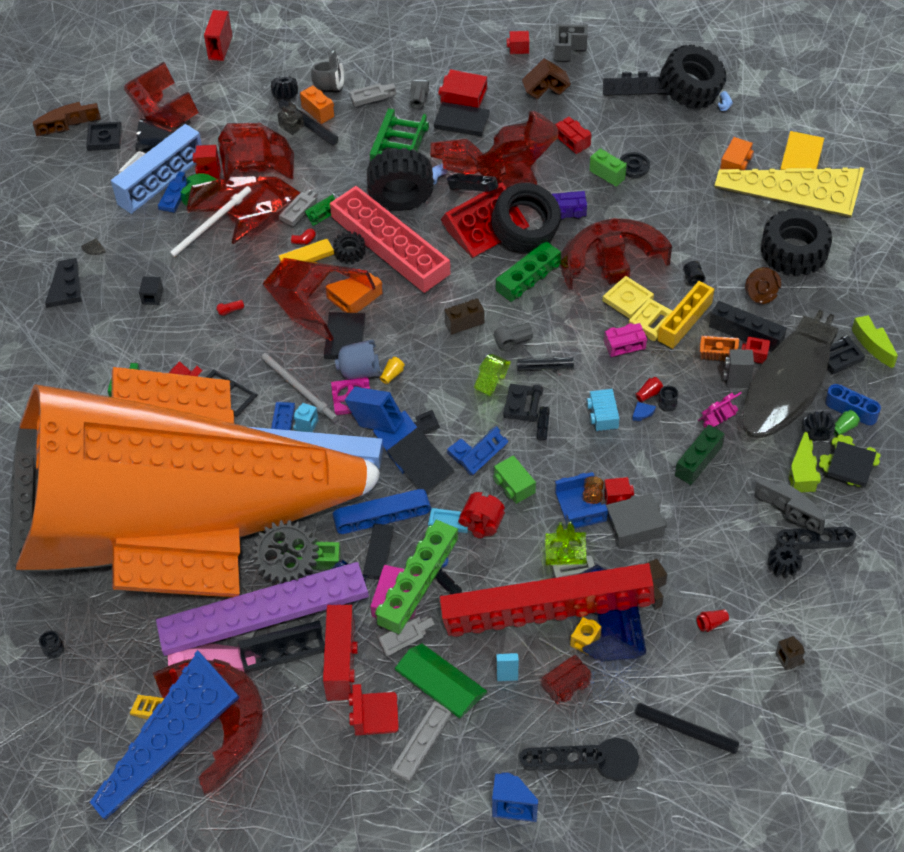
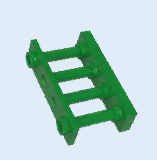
[370,108,429,161]

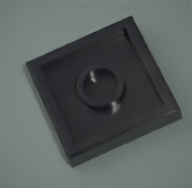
[86,122,122,151]
[827,441,877,487]

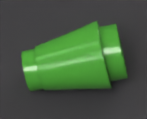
[834,410,860,437]

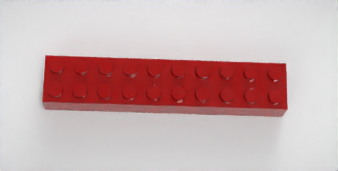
[440,563,655,637]

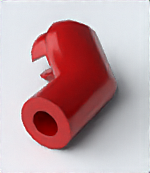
[291,229,316,245]
[216,300,244,316]

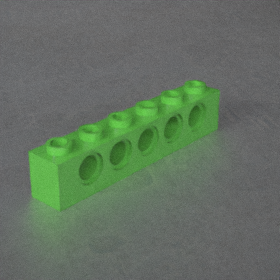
[375,519,458,635]

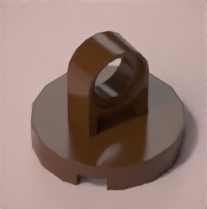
[745,267,781,304]

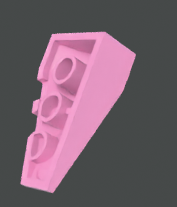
[168,643,256,682]

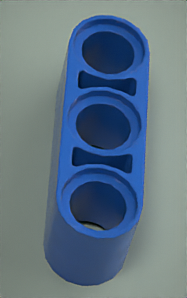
[825,384,881,425]

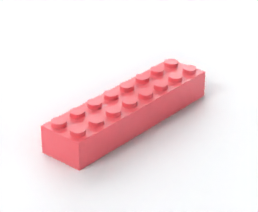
[330,186,450,293]

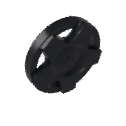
[620,152,650,179]

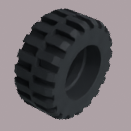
[660,45,727,109]
[367,148,434,211]
[761,209,832,276]

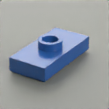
[271,402,295,431]

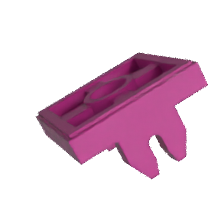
[331,378,370,415]

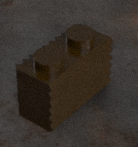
[444,298,485,335]

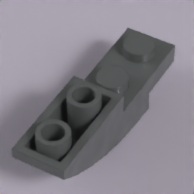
[754,478,826,534]

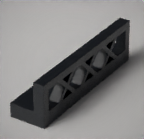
[238,620,325,673]

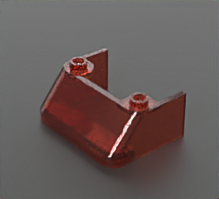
[124,62,199,127]

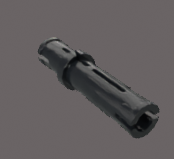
[517,356,574,371]

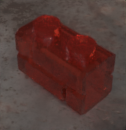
[541,655,591,704]

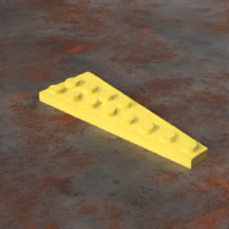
[715,167,864,218]

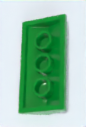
[395,643,487,718]

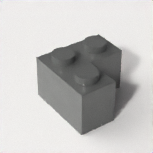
[555,24,588,61]

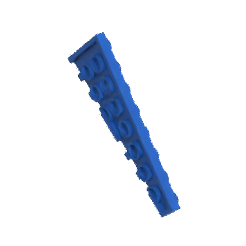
[90,650,240,820]

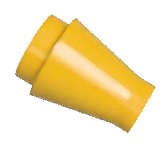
[379,357,405,385]

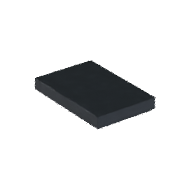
[434,102,490,136]
[324,312,366,359]
[387,427,454,493]

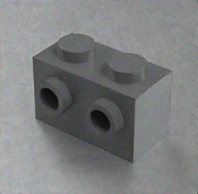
[723,349,754,388]

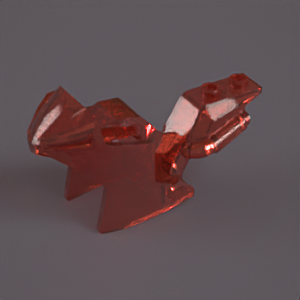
[430,111,559,188]

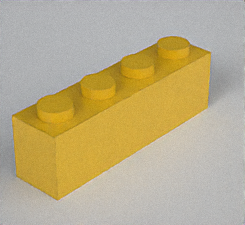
[657,281,714,349]

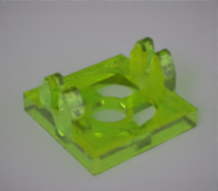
[546,522,587,565]

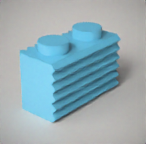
[586,389,619,431]

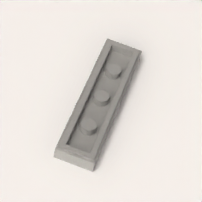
[390,701,453,784]

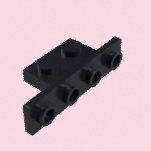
[603,71,665,95]

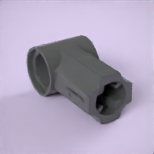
[409,79,429,109]
[494,323,533,350]

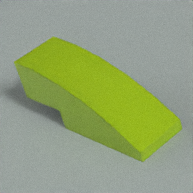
[852,315,898,368]

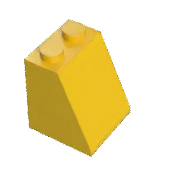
[780,131,824,170]

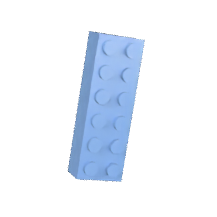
[111,124,202,214]

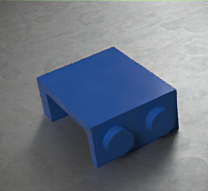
[555,472,608,530]

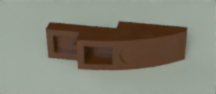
[33,102,101,136]

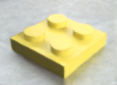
[602,276,654,319]

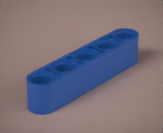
[332,489,431,534]

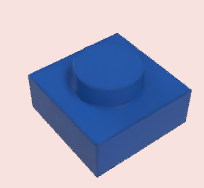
[447,439,472,465]

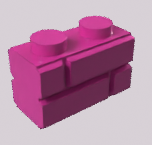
[604,323,647,357]

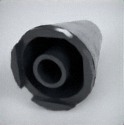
[135,118,175,152]

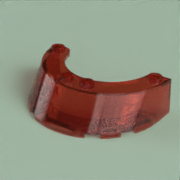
[561,218,672,290]
[153,659,263,795]

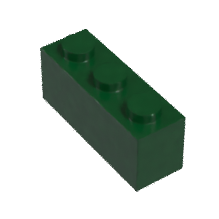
[675,424,725,485]

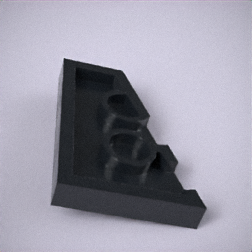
[45,258,82,308]

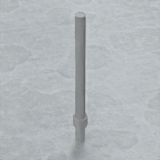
[261,353,338,422]

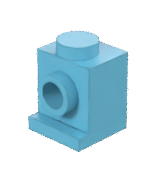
[293,403,319,432]

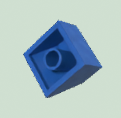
[492,772,538,822]

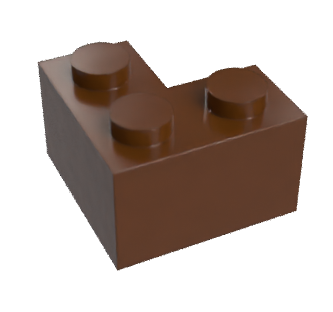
[522,58,571,99]

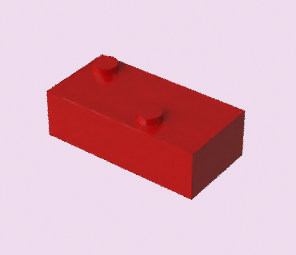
[323,605,358,701]

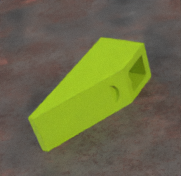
[789,432,821,493]

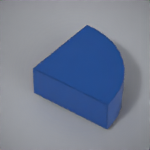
[632,402,656,421]

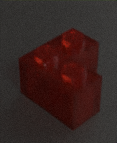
[595,231,631,285]

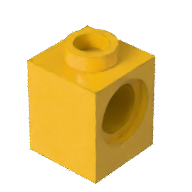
[570,617,602,655]

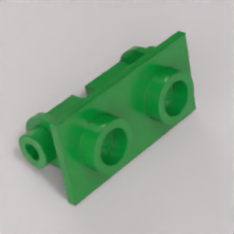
[305,194,335,226]

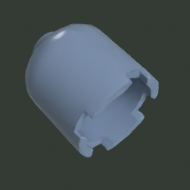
[335,339,380,380]

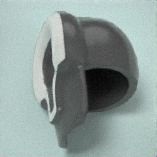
[311,49,344,91]

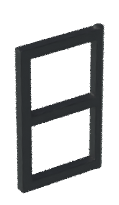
[205,369,258,418]

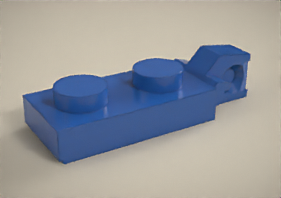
[158,171,187,213]

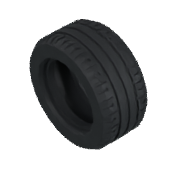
[491,183,561,253]

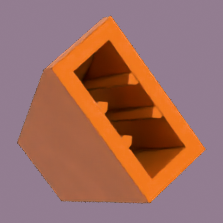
[325,273,383,313]

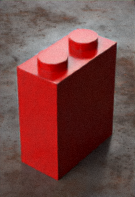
[204,10,233,61]
[438,69,488,108]

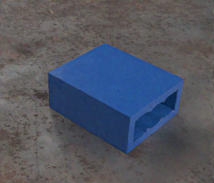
[345,387,404,433]

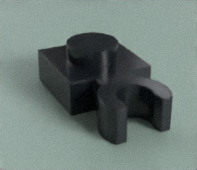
[414,410,440,435]

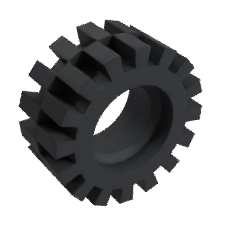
[333,231,366,264]

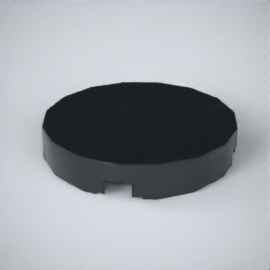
[595,738,639,782]

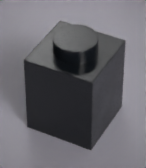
[139,276,163,305]

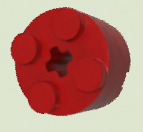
[458,492,505,539]

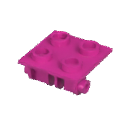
[698,392,742,428]

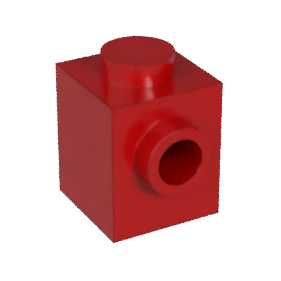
[506,31,529,54]
[604,477,634,505]

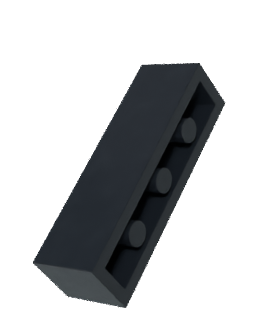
[709,301,787,354]

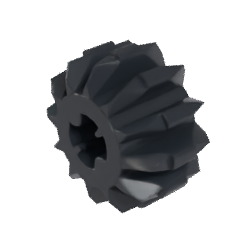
[270,76,298,99]
[802,410,836,441]
[767,543,803,578]

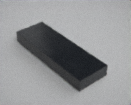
[363,523,394,580]

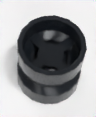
[683,261,706,286]
[658,385,679,412]
[39,631,64,659]

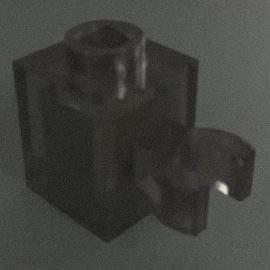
[277,101,304,135]

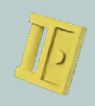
[629,298,672,341]

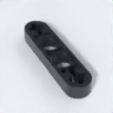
[447,173,499,192]
[776,527,856,550]
[519,745,606,771]

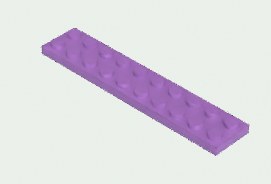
[156,562,369,656]

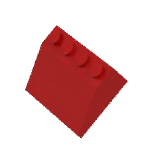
[441,182,529,258]

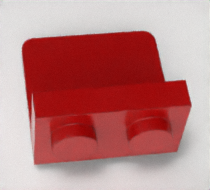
[349,684,399,736]

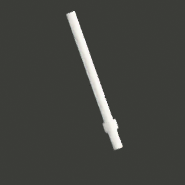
[170,186,252,257]

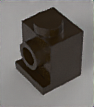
[775,636,805,671]

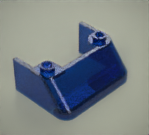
[579,564,646,662]

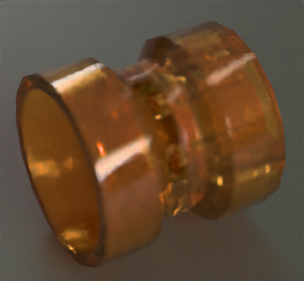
[583,476,604,504]

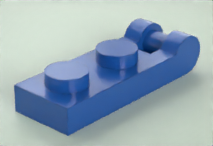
[458,426,508,475]

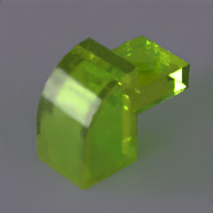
[473,354,511,395]

